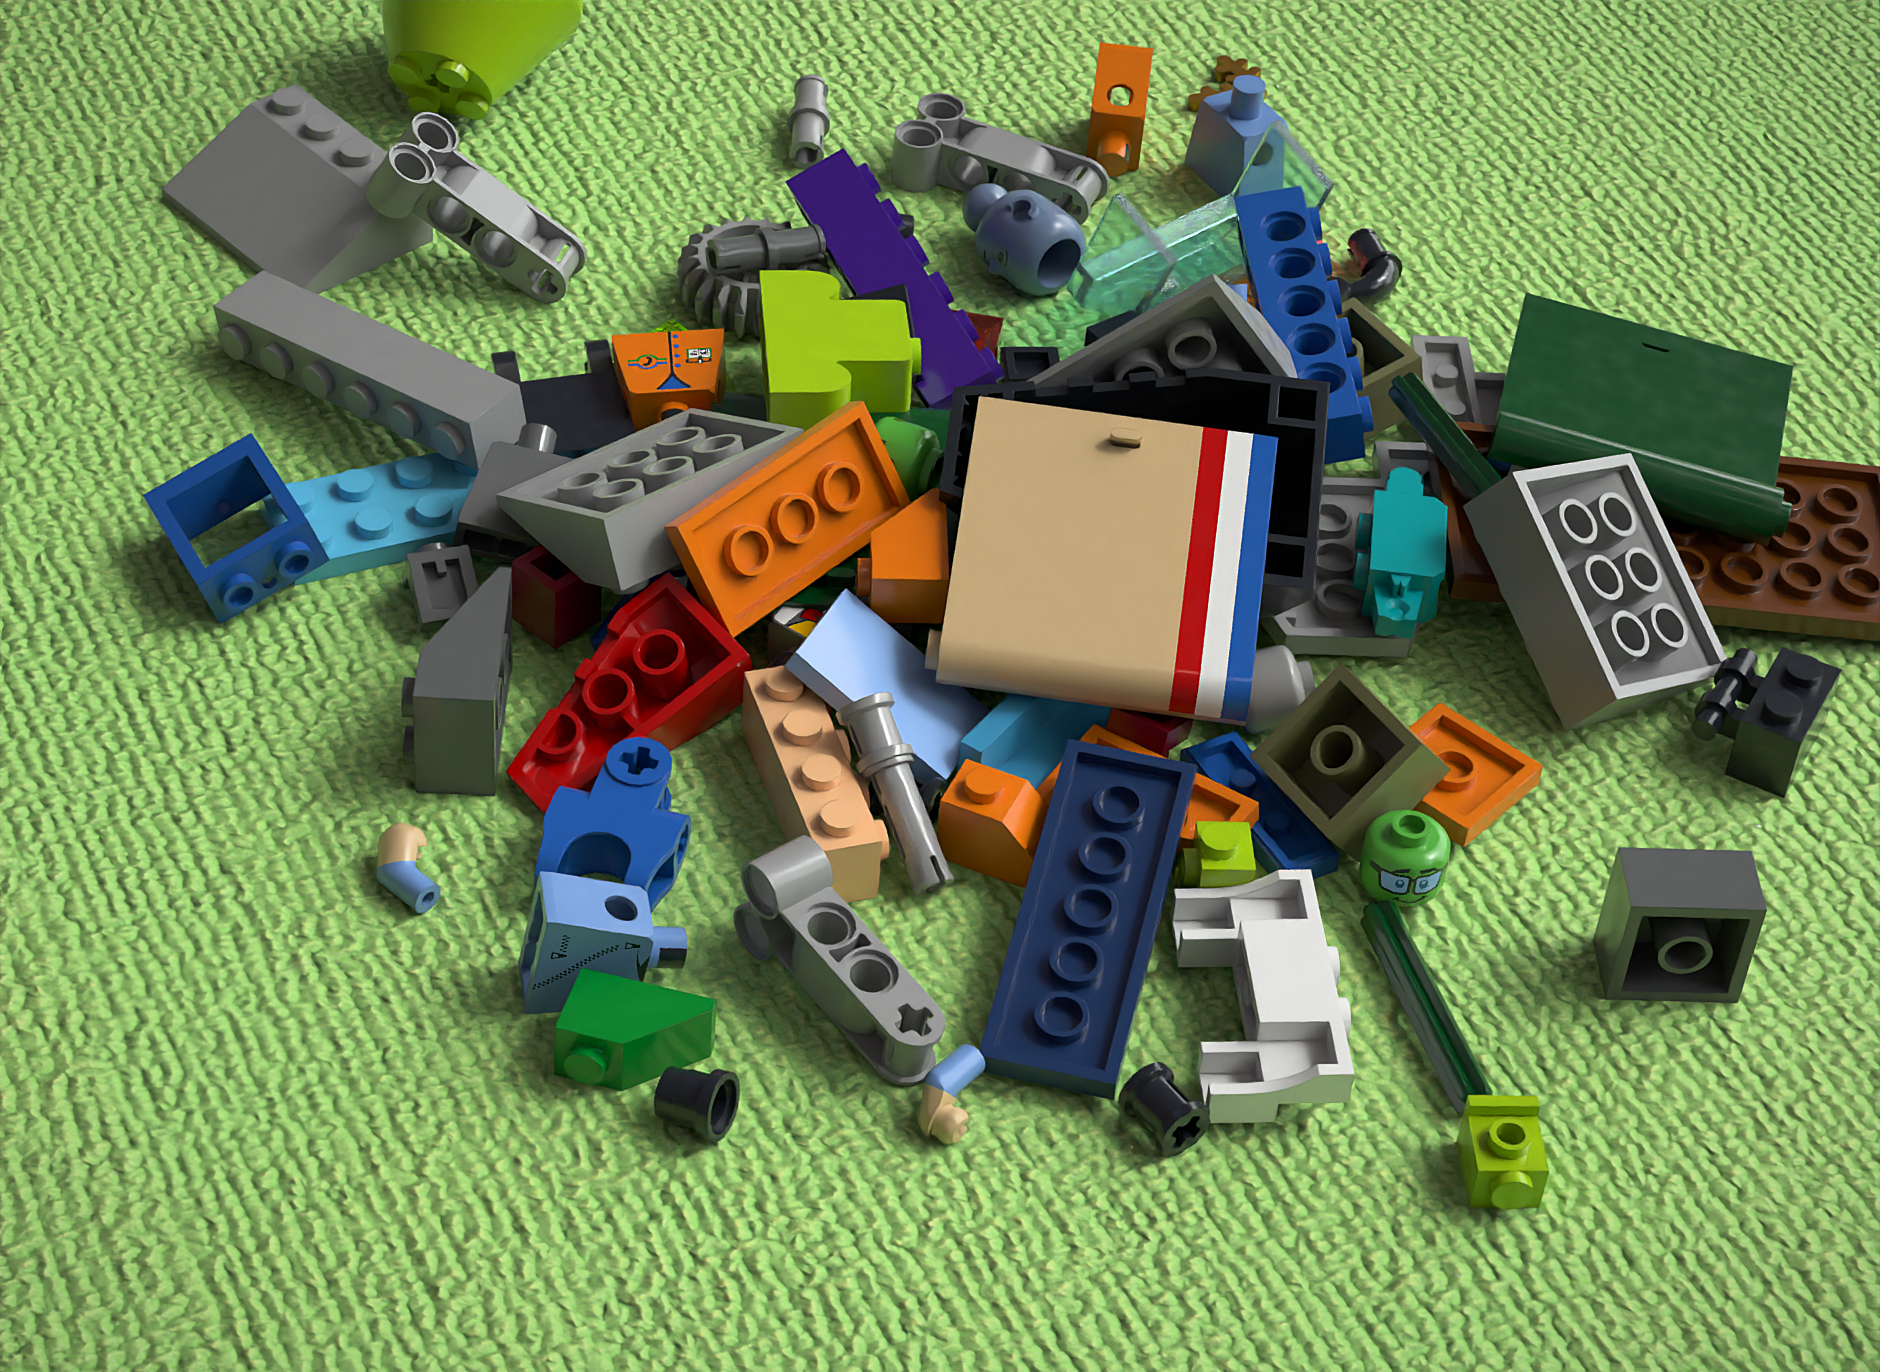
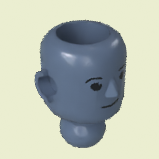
[962,183,1086,296]

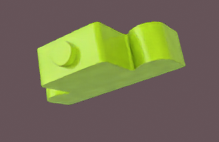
[758,270,921,432]

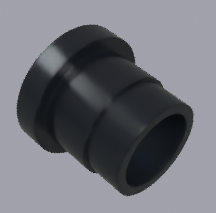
[654,1066,740,1142]

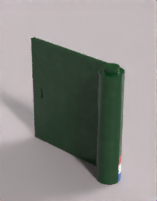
[1486,292,1794,546]

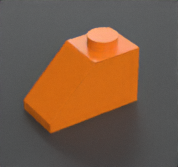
[856,488,950,624]
[937,759,1049,889]

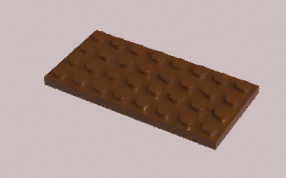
[1425,421,1880,641]

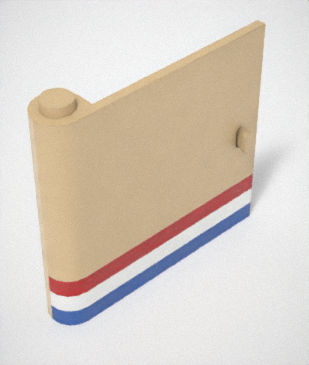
[925,396,1278,726]

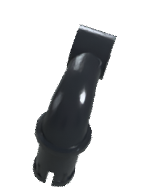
[1326,228,1403,307]

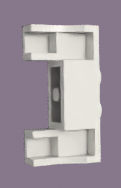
[1170,869,1355,1123]

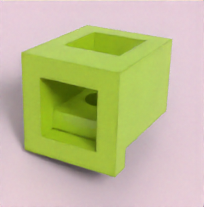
[1174,821,1256,889]
[1456,1095,1549,1210]

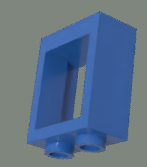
[143,433,330,624]

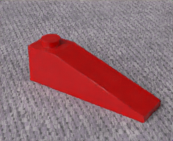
[506,572,753,815]

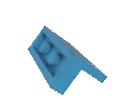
[957,693,1112,790]

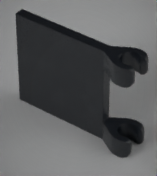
[491,339,636,459]

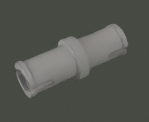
[787,74,831,169]

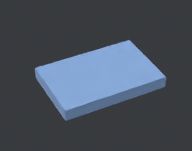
[784,588,991,781]

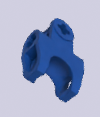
[534,737,691,914]

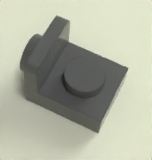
[402,542,479,633]

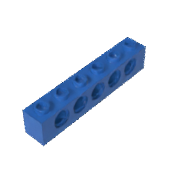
[1234,185,1374,464]

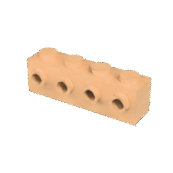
[741,666,889,903]

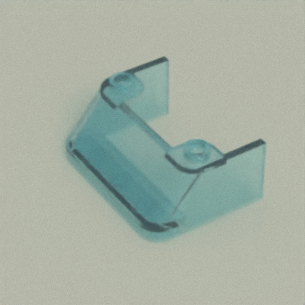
[1067,120,1334,317]

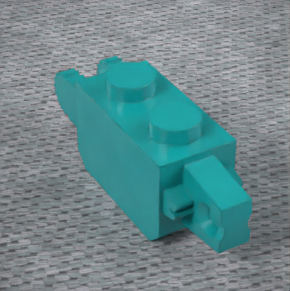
[1352,466,1448,639]

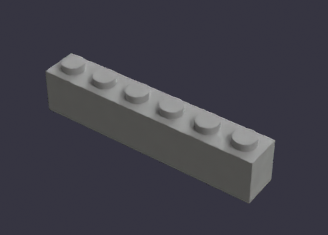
[213,270,527,471]

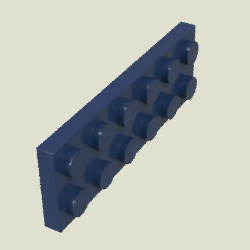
[979,739,1197,1100]

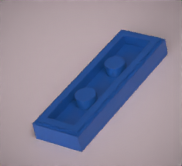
[1179,731,1340,880]

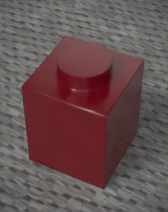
[512,544,602,650]

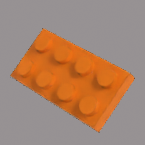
[664,401,911,638]

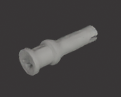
[836,692,955,896]

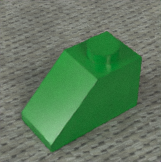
[554,968,716,1091]

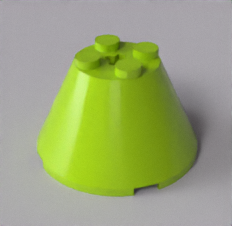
[380,0,583,120]

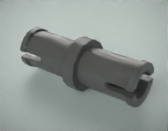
[705,224,826,277]

